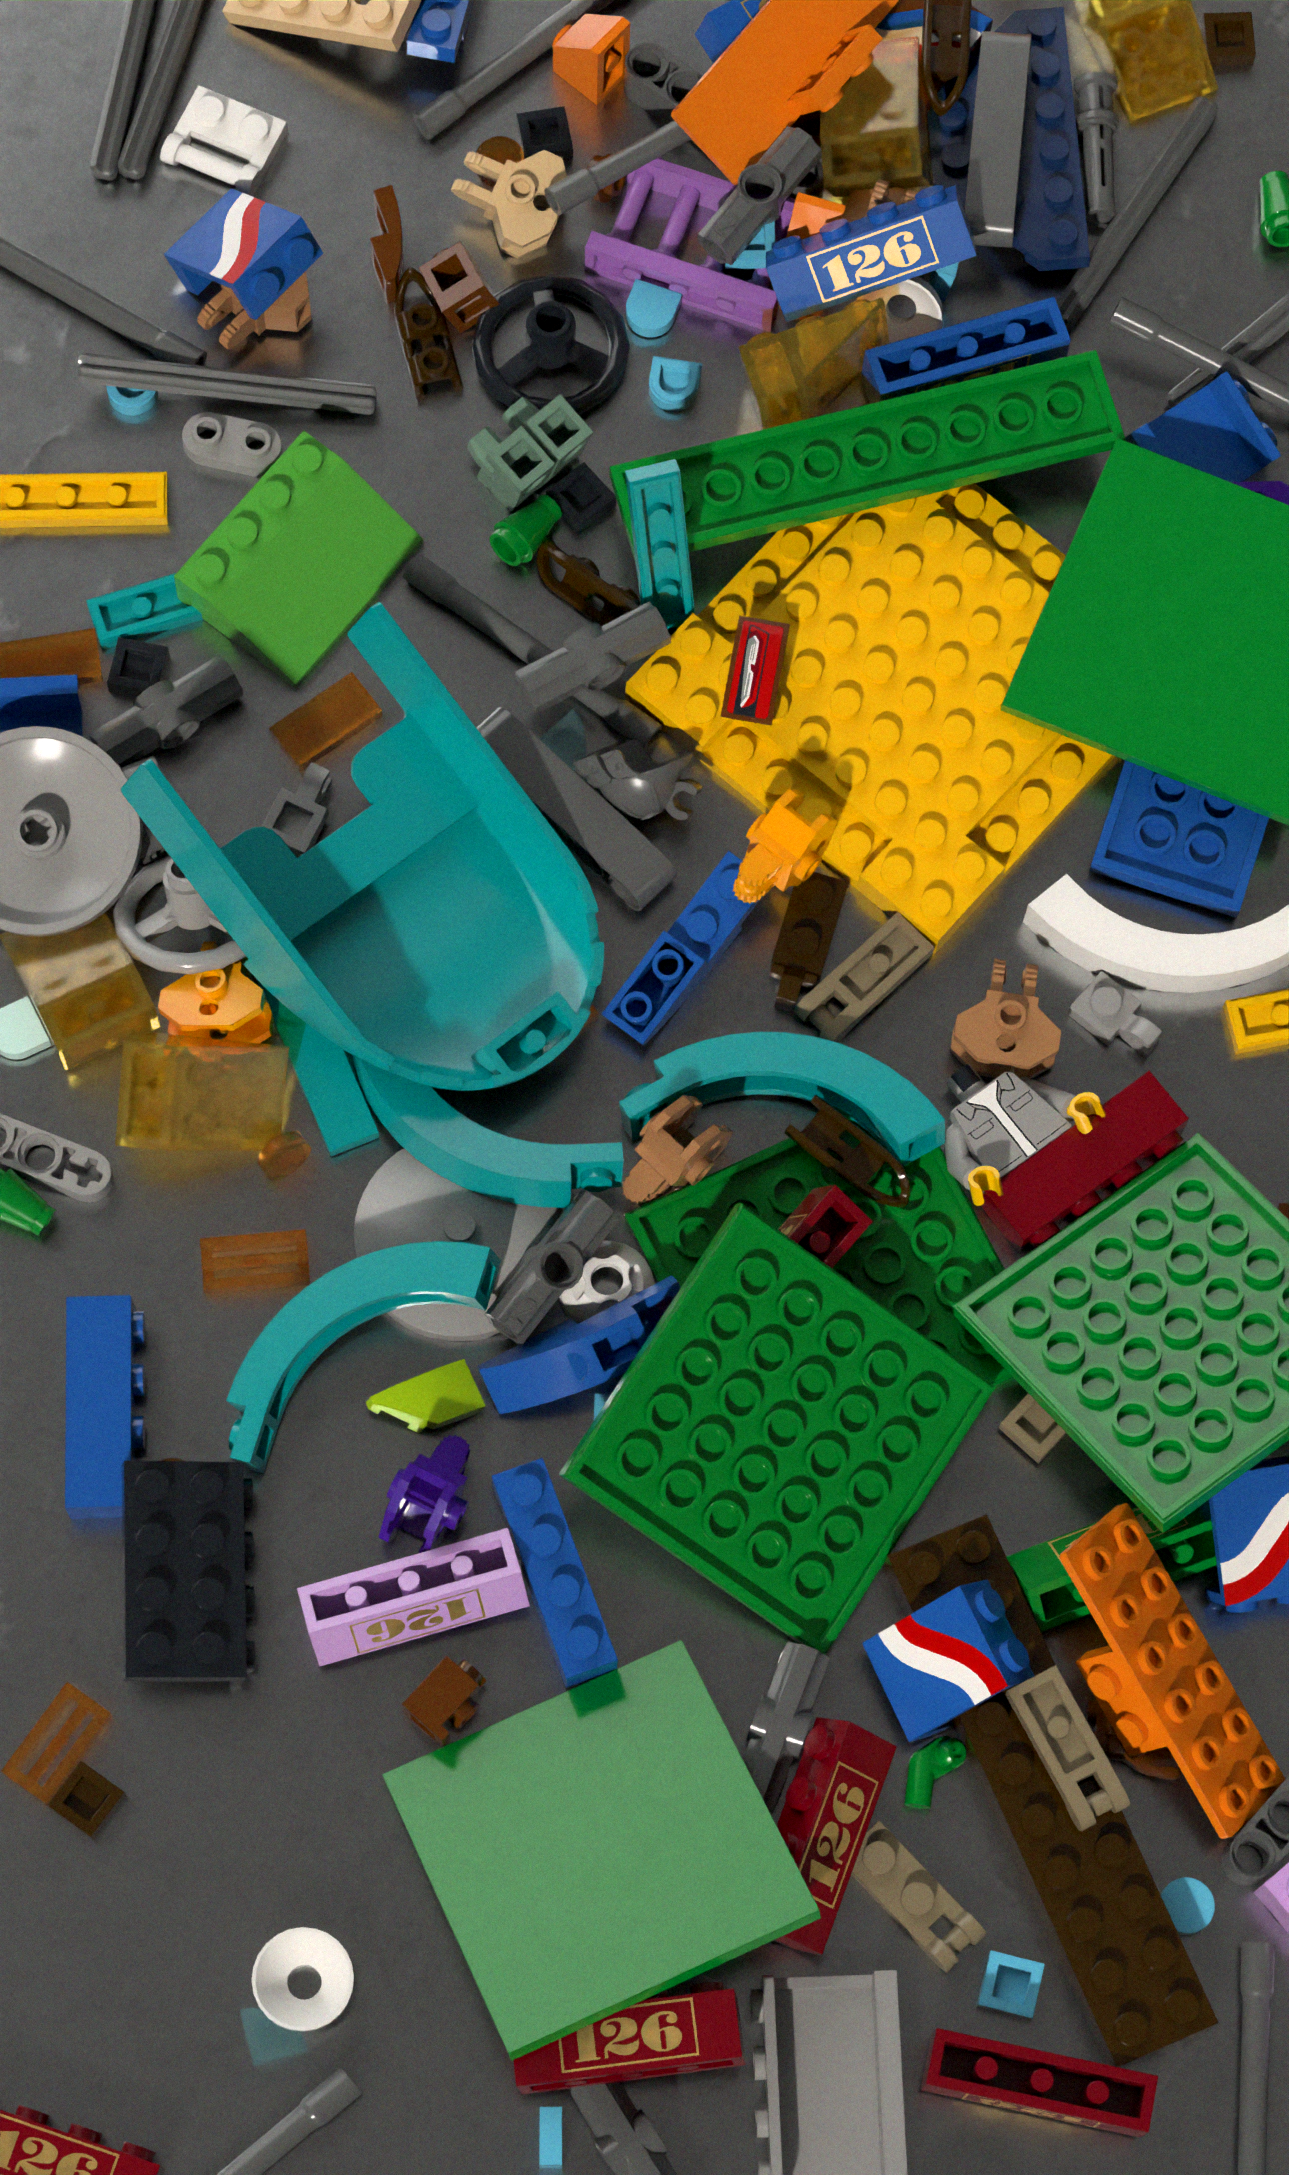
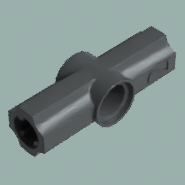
[697,126,822,265]
[515,601,671,714]
[89,655,243,767]
[484,1190,619,1344]
[743,1641,830,1814]
[567,2082,677,2175]

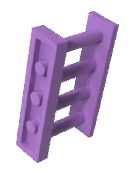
[584,156,796,332]

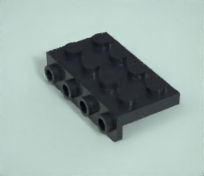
[121,1461,256,1686]

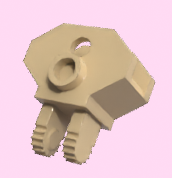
[451,150,567,259]

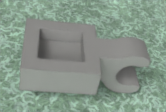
[261,762,332,856]
[1067,971,1162,1057]

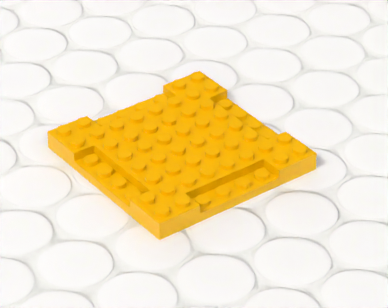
[625,483,1115,954]

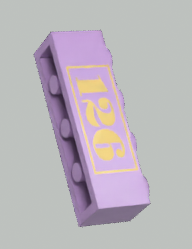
[297,1528,530,1666]

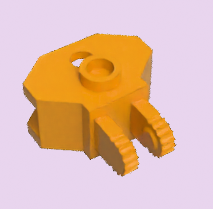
[733,788,837,904]
[158,941,274,1054]

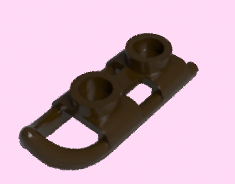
[921,0,972,117]
[394,267,463,400]
[537,535,640,626]
[784,1095,910,1208]

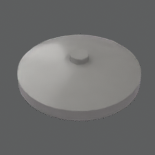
[0,726,143,937]
[354,1148,563,1342]

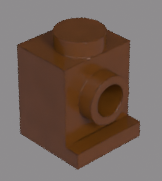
[419,241,500,334]
[402,1655,487,1748]

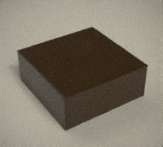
[1201,12,1256,66]
[47,1760,126,1840]

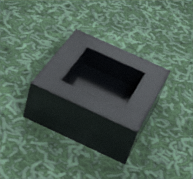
[516,106,573,160]
[546,462,616,535]
[107,637,170,697]

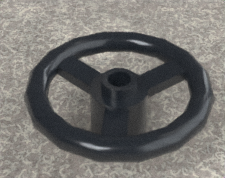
[471,274,630,415]

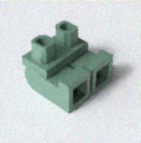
[467,394,593,511]

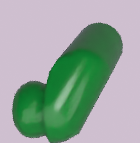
[904,1736,967,1809]

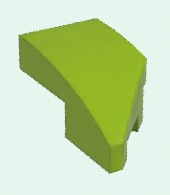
[365,1359,486,1434]

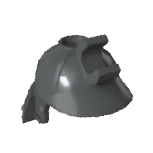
[573,739,703,822]

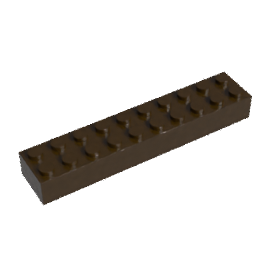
[883,1514,1219,2068]

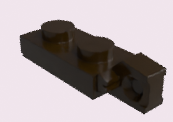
[770,872,849,1013]

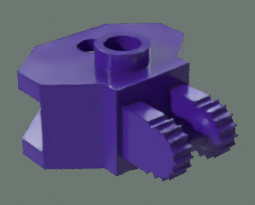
[378,1434,471,1553]

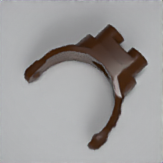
[1086,1700,1181,1780]

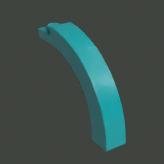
[619,1032,945,1166]
[352,1055,624,1208]
[226,1241,501,1473]

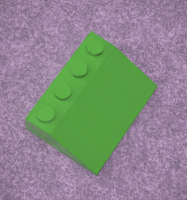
[174,430,423,688]

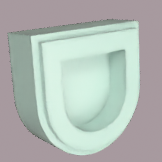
[0,996,51,1060]

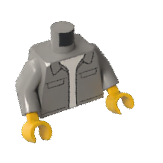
[944,1064,1106,1206]

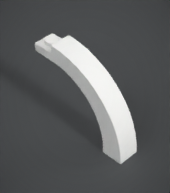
[1023,874,1289,993]

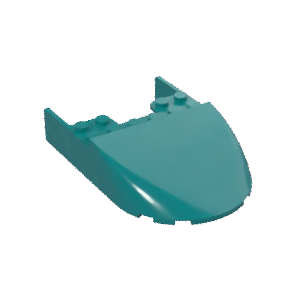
[121,602,604,1091]

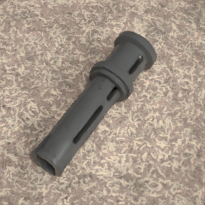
[1074,71,1119,223]

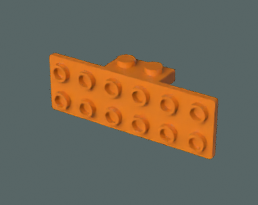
[671,0,899,185]
[1060,1503,1285,1839]

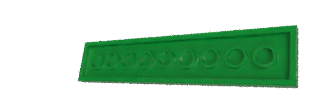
[609,350,1126,564]

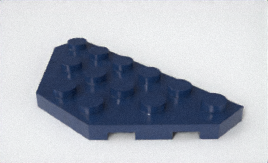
[927,7,1090,271]

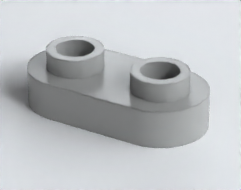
[182,412,282,477]

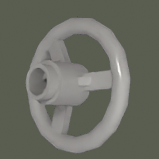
[113,855,246,975]

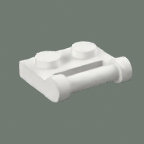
[160,85,288,196]

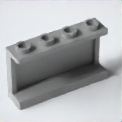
[750,1970,908,2175]

